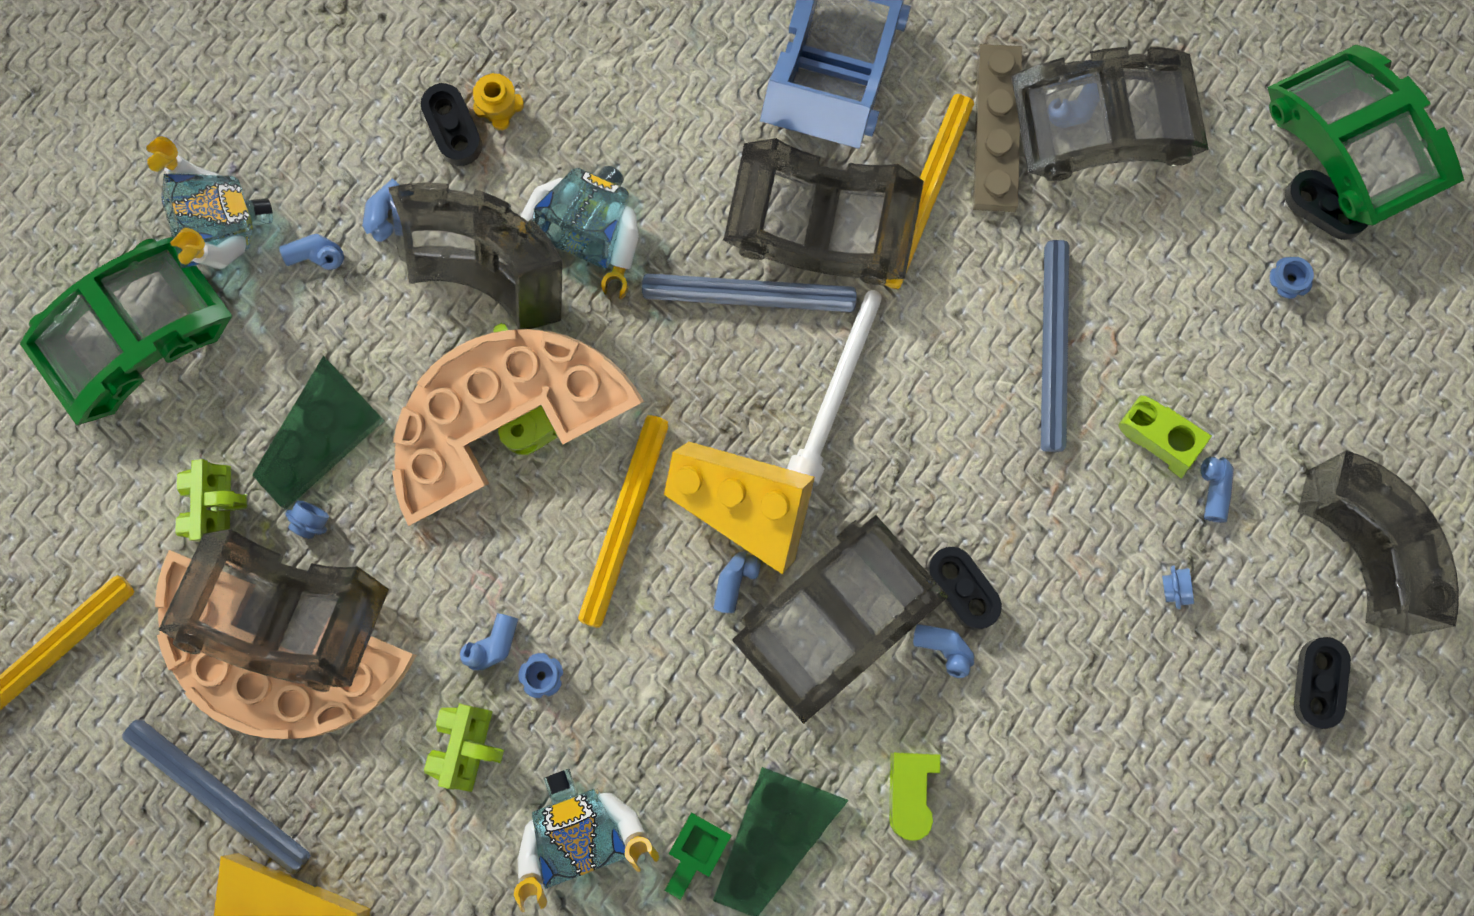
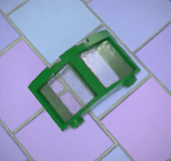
[1267,45,1464,226]
[20,236,233,426]

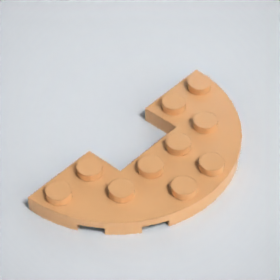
[392,329,644,526]
[155,550,416,739]

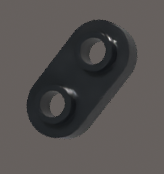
[421,83,482,166]
[1285,170,1368,240]
[927,547,1002,630]
[1293,637,1351,729]

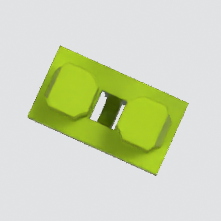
[175,459,248,545]
[424,703,504,792]

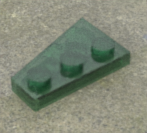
[252,355,385,510]
[713,767,849,916]

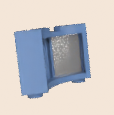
[760,0,911,149]

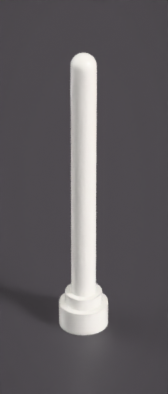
[787,290,882,486]

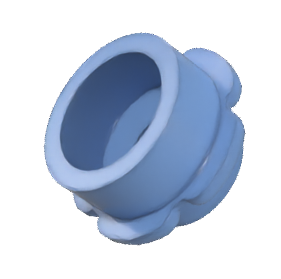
[1269,257,1314,299]
[285,501,329,539]
[1162,565,1194,609]
[518,653,563,698]

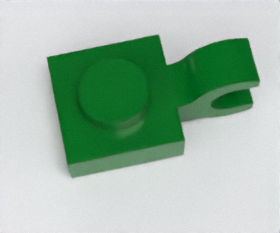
[664,812,732,900]

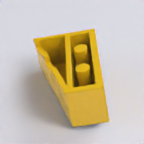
[664,441,815,574]
[214,853,370,916]

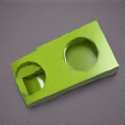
[1118,395,1212,479]
[498,405,558,455]
[889,752,941,841]

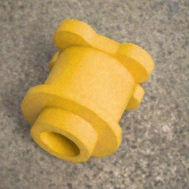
[473,73,524,130]

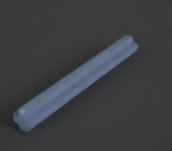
[1041,240,1070,452]
[642,273,857,312]
[122,720,311,874]

